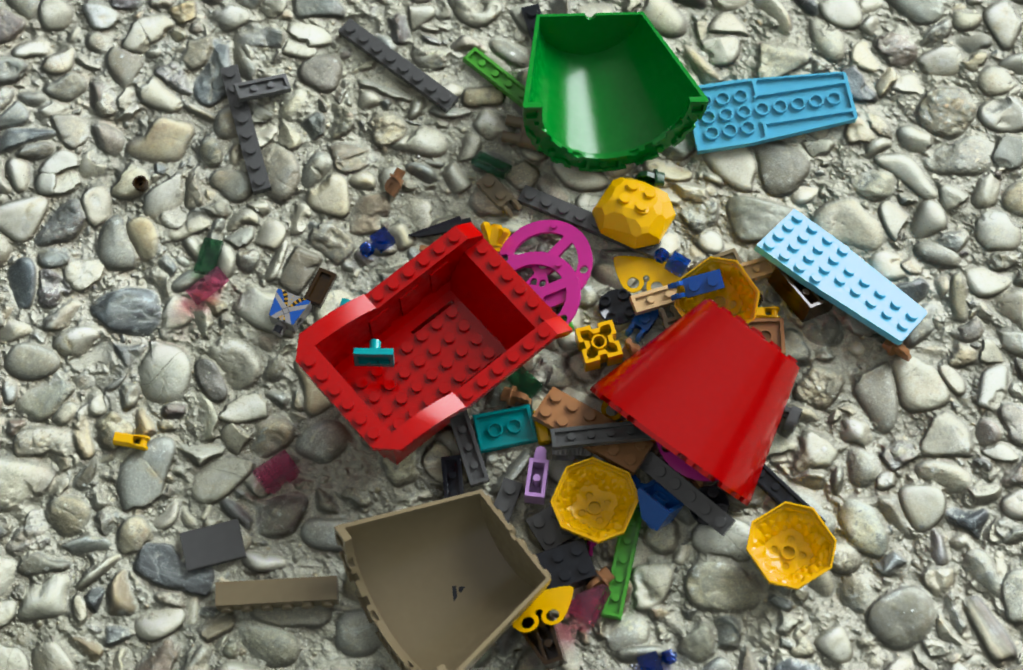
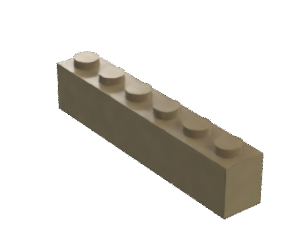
[215,576,339,613]

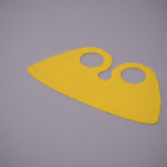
[613,256,684,292]
[511,586,574,633]

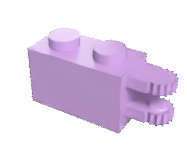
[524,446,549,505]

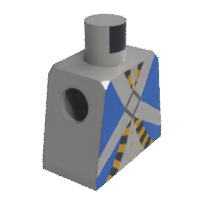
[269,288,313,337]

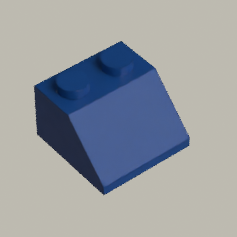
[637,480,684,531]

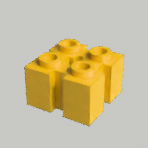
[575,319,623,372]

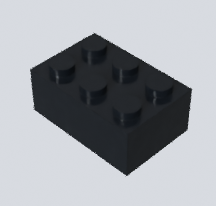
[535,538,597,590]

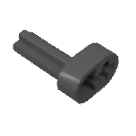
[782,406,803,434]

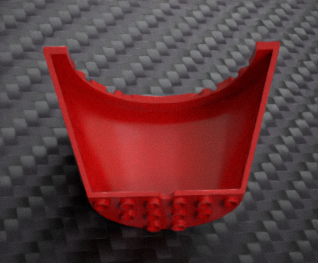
[590,298,800,506]

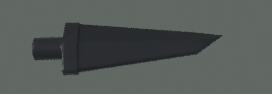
[409,216,472,238]

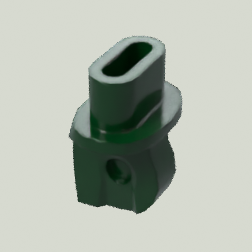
[635,169,665,187]

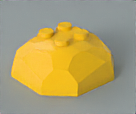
[592,177,676,249]

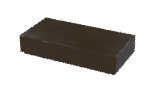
[304,268,337,308]

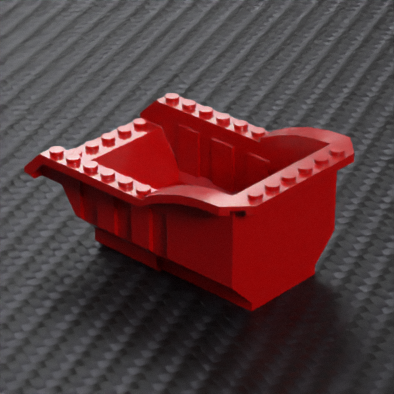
[296,222,573,465]

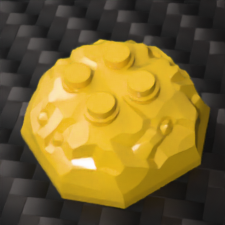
[674,256,760,324]
[550,457,639,544]
[746,501,837,590]

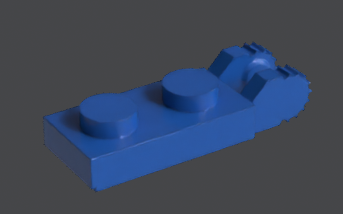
[668,269,725,301]
[624,307,665,343]

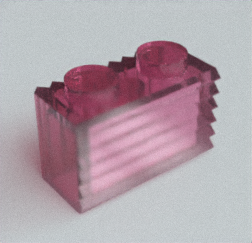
[252,449,300,495]

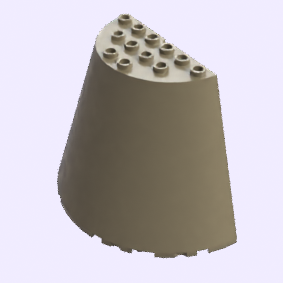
[334,489,552,670]

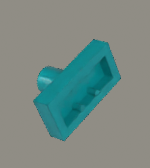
[353,339,395,367]

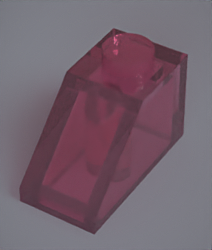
[186,266,230,306]
[567,584,611,628]

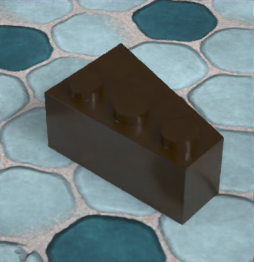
[768,266,833,323]
[520,609,568,670]

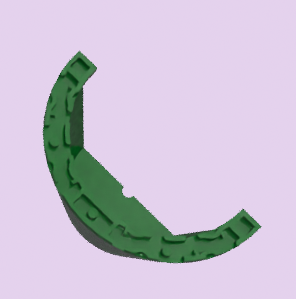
[522,12,709,172]

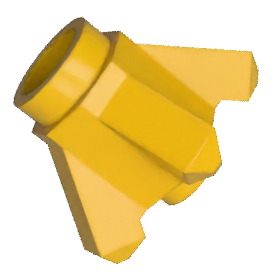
[480,221,511,252]

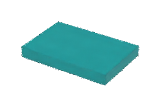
[472,404,538,453]

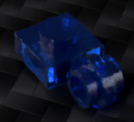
[359,226,396,257]
[654,248,691,278]
[636,649,677,670]

